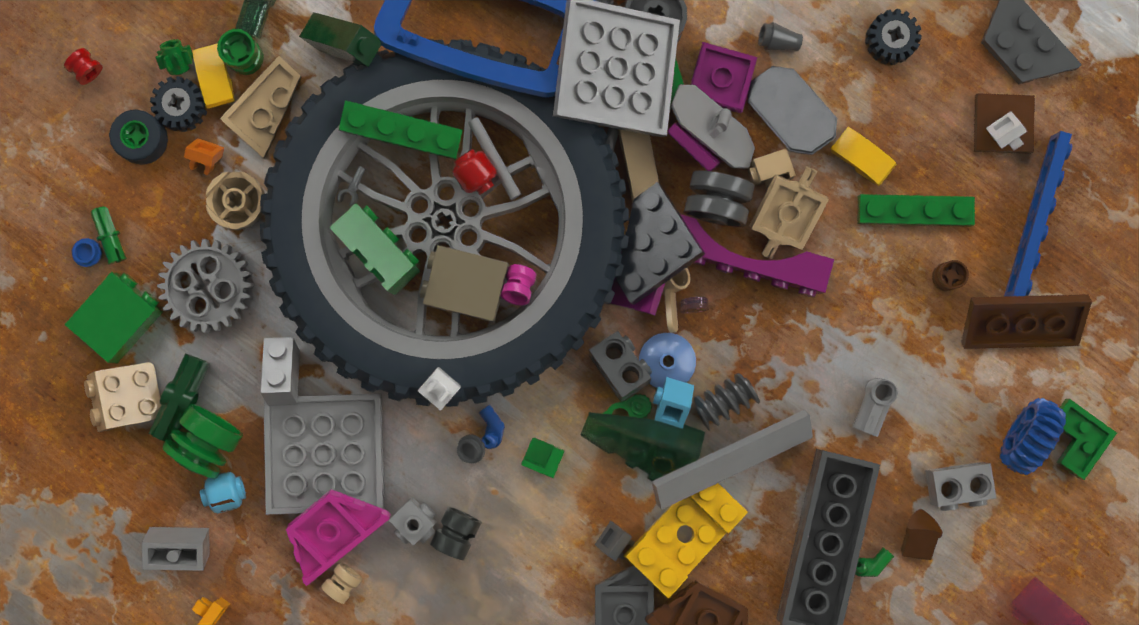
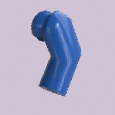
[479,405,505,449]

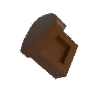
[901,509,943,560]

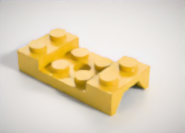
[623,483,748,599]

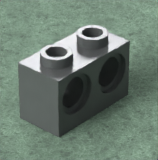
[589,331,652,403]

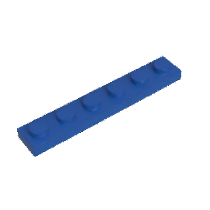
[1004,131,1072,296]

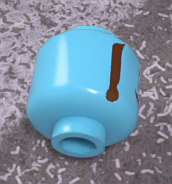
[200,472,246,514]

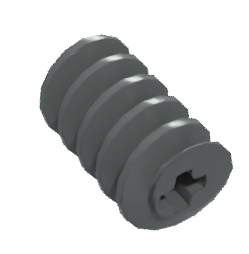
[694,373,760,431]

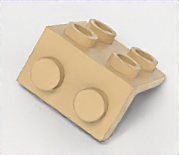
[84,362,161,432]

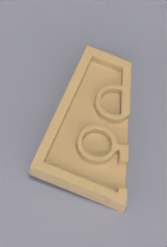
[220,56,301,159]

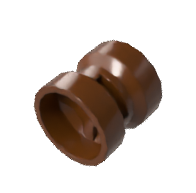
[932,260,969,291]

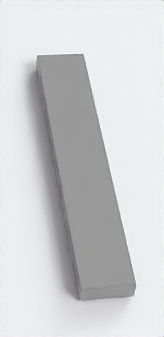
[652,410,813,510]

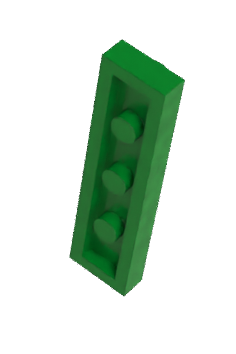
[338,100,463,160]
[857,194,975,227]

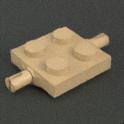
[749,166,829,259]

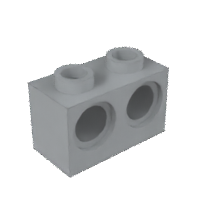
[925,462,996,511]

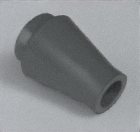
[758,22,803,51]

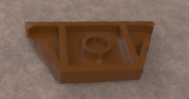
[645,580,748,625]

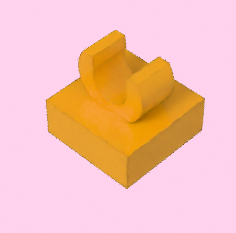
[192,597,230,625]

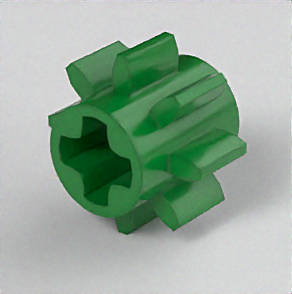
[155,39,193,75]

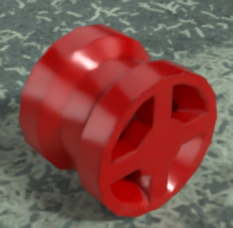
[64,48,103,85]

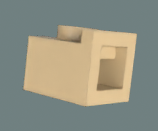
[748,148,796,187]

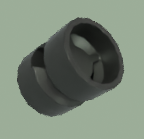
[430,506,482,560]

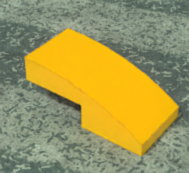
[192,43,235,109]
[831,127,897,186]

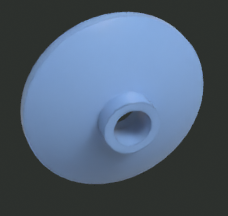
[639,333,696,388]

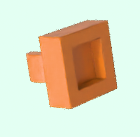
[184,138,224,175]

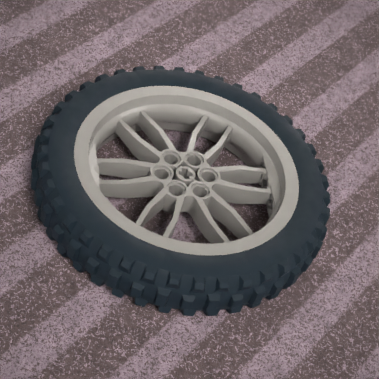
[260,39,629,407]

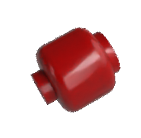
[452,149,497,195]

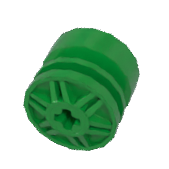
[162,404,243,479]

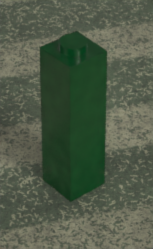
[299,12,382,67]

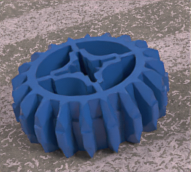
[1000,398,1066,475]

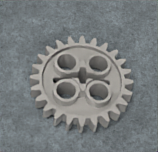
[157,239,254,333]

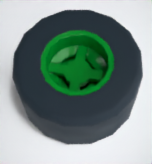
[109,109,168,165]

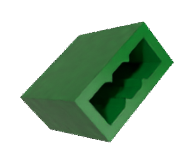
[64,272,164,364]

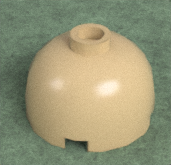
[206,172,265,230]

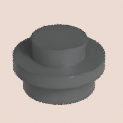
[457,434,486,463]

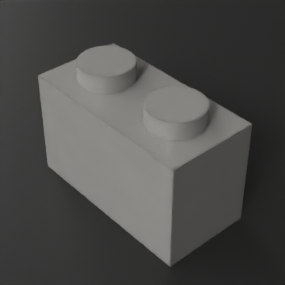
[261,337,300,406]
[142,527,210,571]

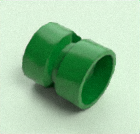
[217,29,264,75]

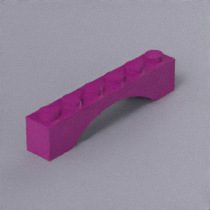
[680,214,834,298]

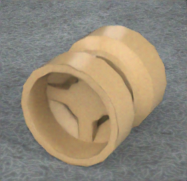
[321,562,362,604]

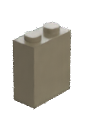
[420,245,509,323]

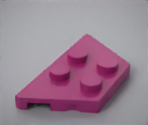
[286,489,391,586]

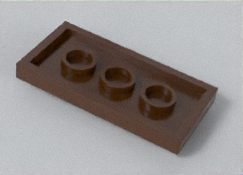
[961,294,1092,349]

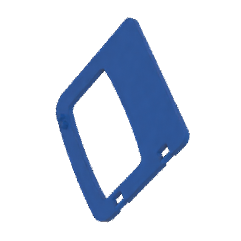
[374,0,597,97]

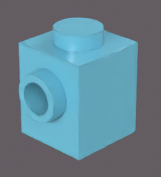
[653,377,694,428]

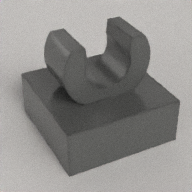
[595,521,635,561]

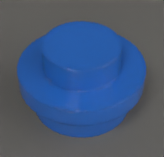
[72,238,102,267]

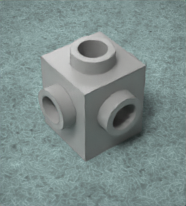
[389,497,437,546]

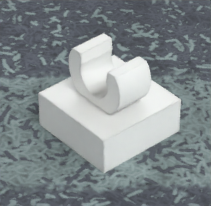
[986,111,1027,151]
[418,367,461,411]

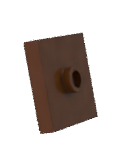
[974,93,1035,154]

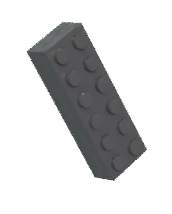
[776,449,880,625]

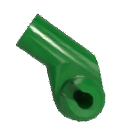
[855,547,894,577]

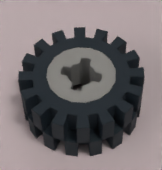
[865,9,922,65]
[150,76,207,132]

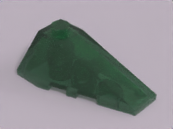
[581,412,705,481]

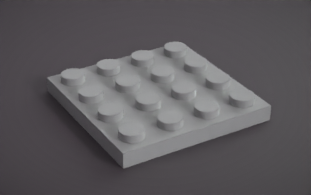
[553,0,680,137]
[264,394,384,515]

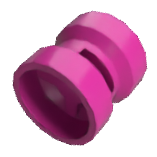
[500,264,537,305]

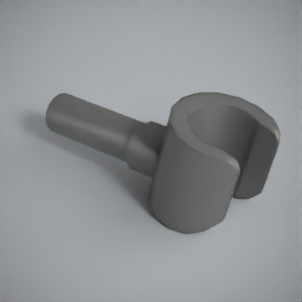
[337,166,366,206]

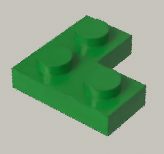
[1056,399,1117,480]

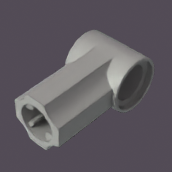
[853,378,898,437]

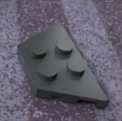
[981,0,1082,84]
[595,565,654,625]

